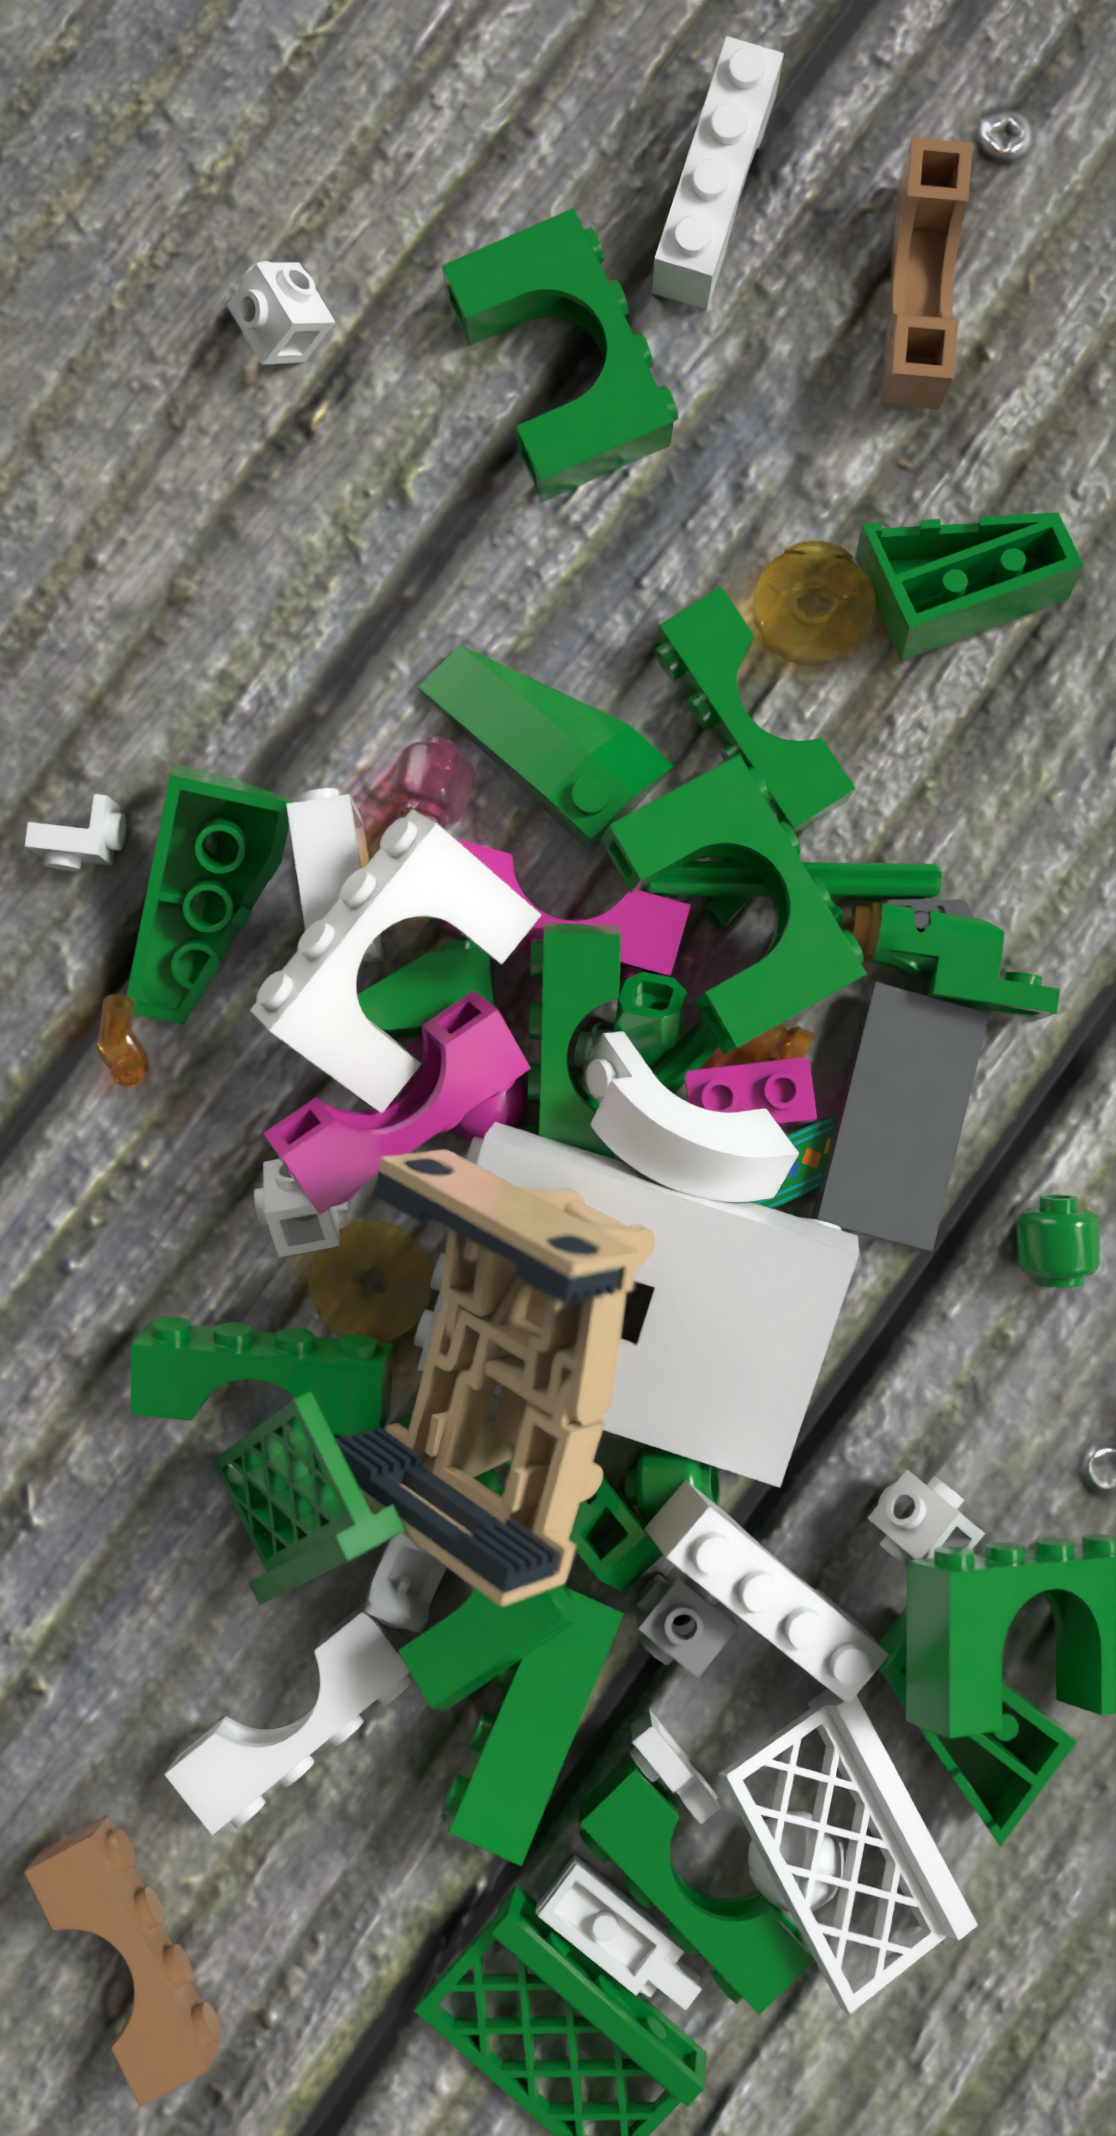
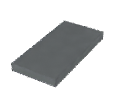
[811,982,989,1251]

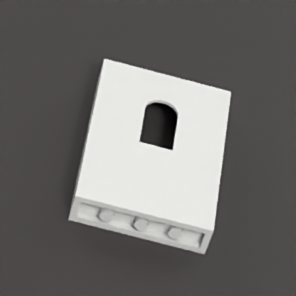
[414,1122,859,1487]

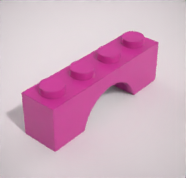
[436,838,691,982]
[263,990,531,1214]

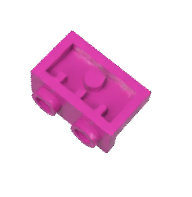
[685,1057,817,1128]

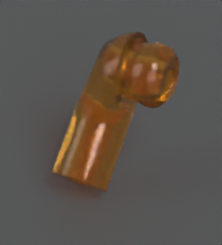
[98,994,149,1088]

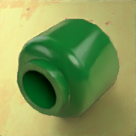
[1017,1194,1100,1288]
[625,1445,720,1525]

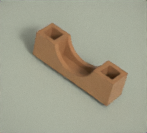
[880,137,973,410]
[24,1815,221,2108]

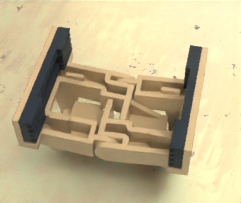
[335,1149,655,1607]

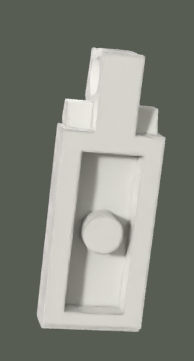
[535,1854,702,2010]

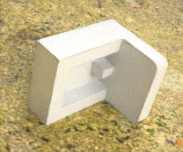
[25,794,126,871]
[364,1532,447,1633]

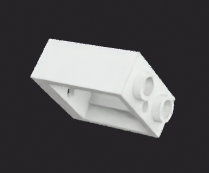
[286,788,384,964]

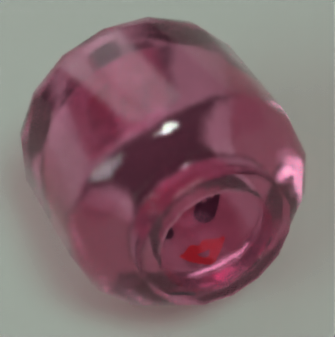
[389,737,475,829]

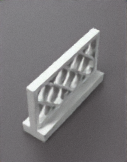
[718,1689,978,2014]

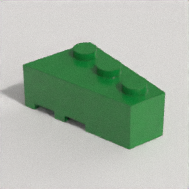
[855,512,1084,661]
[879,1605,1077,1847]

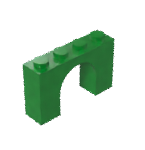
[442,208,678,502]
[600,754,867,1055]
[335,1410,575,1710]
[906,1534,1116,1738]

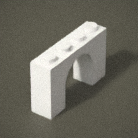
[250,809,541,1113]

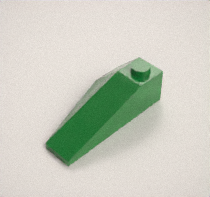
[418,645,674,854]
[123,764,294,1025]

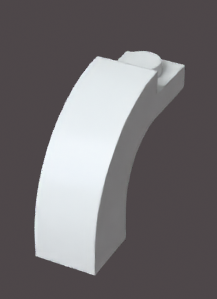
[583,1031,799,1202]

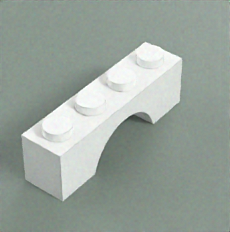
[651,36,784,310]
[645,1480,889,1705]
[165,1602,412,1836]

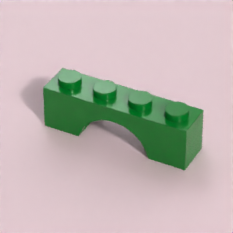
[654,586,856,835]
[527,923,621,1159]
[131,1317,393,1436]
[579,1754,814,2015]

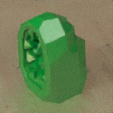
[613,972,687,1068]

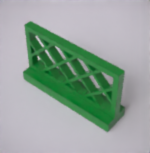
[212,1392,405,1605]
[414,1884,707,2136]

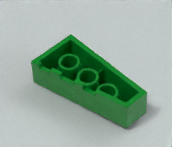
[441,1588,624,1866]

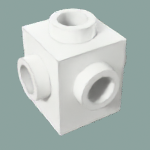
[226,261,335,365]
[254,1159,348,1257]
[868,1469,985,1567]

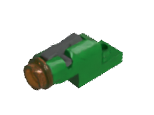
[848,899,1060,1019]

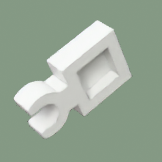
[630,1709,721,1825]

